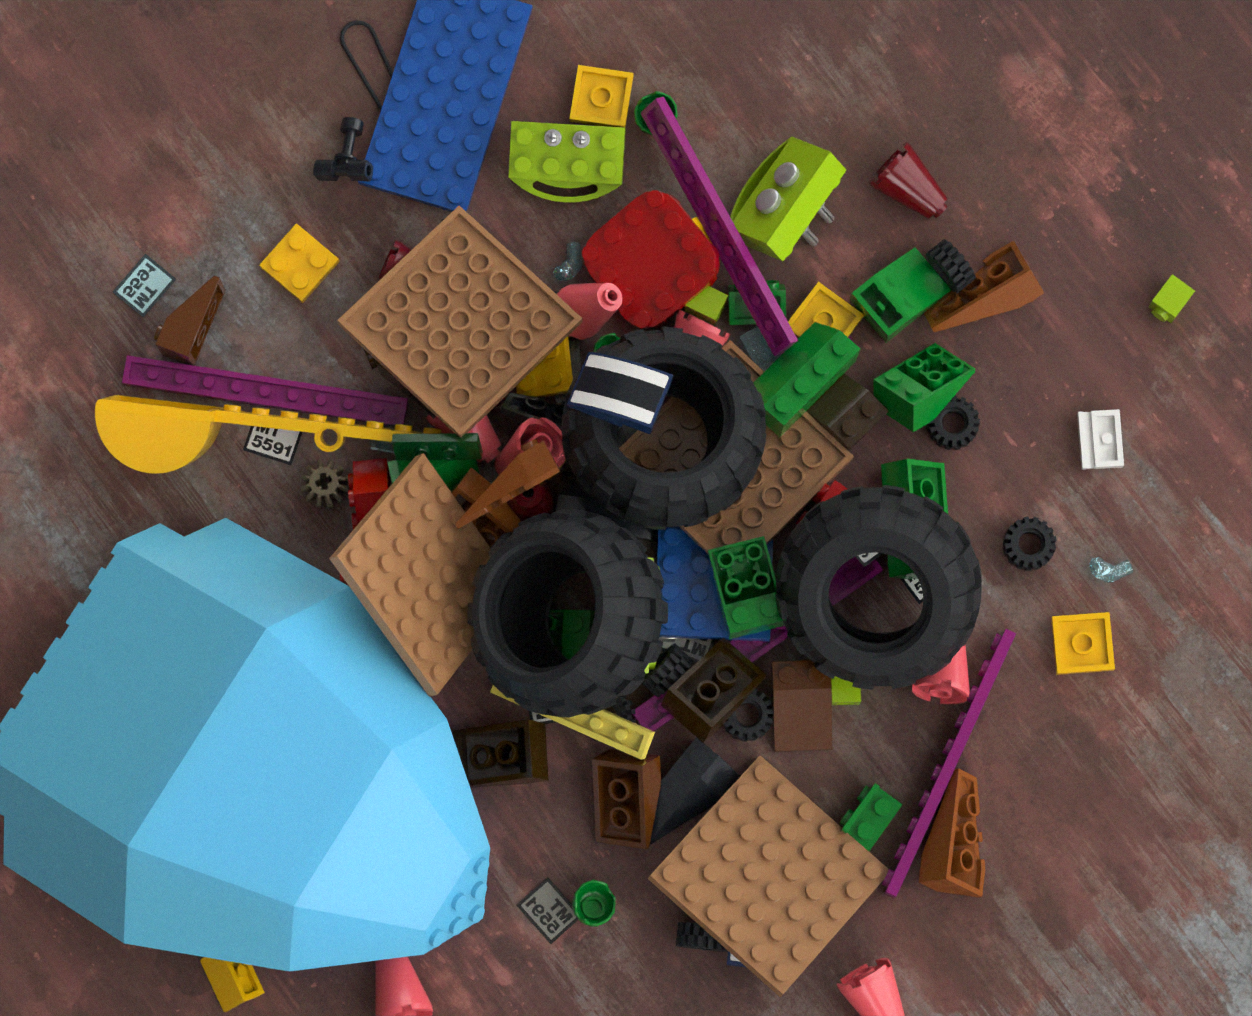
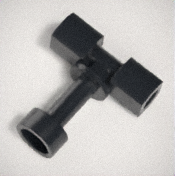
[313,117,373,182]

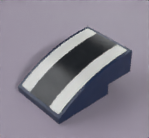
[567,352,673,435]

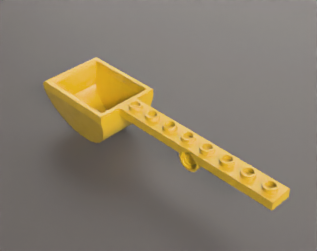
[95,395,441,474]

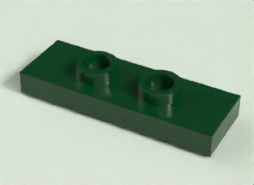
[391,433,483,461]

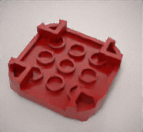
[582,190,720,328]

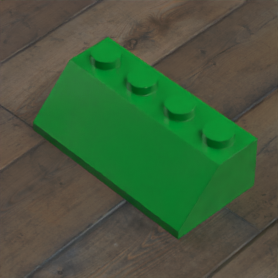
[753,322,861,437]
[881,459,948,579]

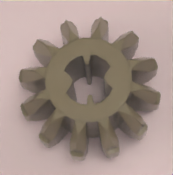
[301,460,349,508]

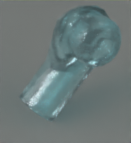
[554,242,582,281]
[1089,557,1133,583]

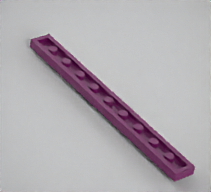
[641,97,798,356]
[122,355,408,427]
[632,556,883,732]
[882,629,1016,898]

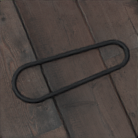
[340,20,393,110]

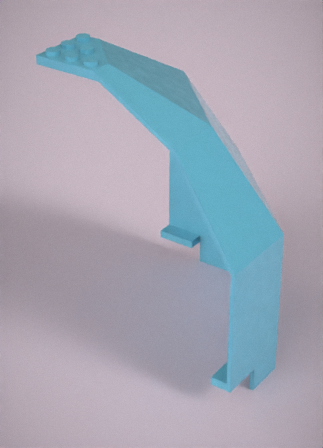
[0,518,490,972]

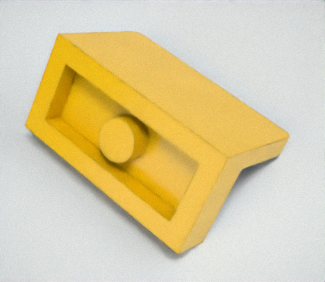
[200,957,265,1012]

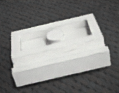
[1077,409,1124,470]

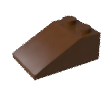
[154,276,226,366]
[771,660,832,752]
[592,749,661,849]

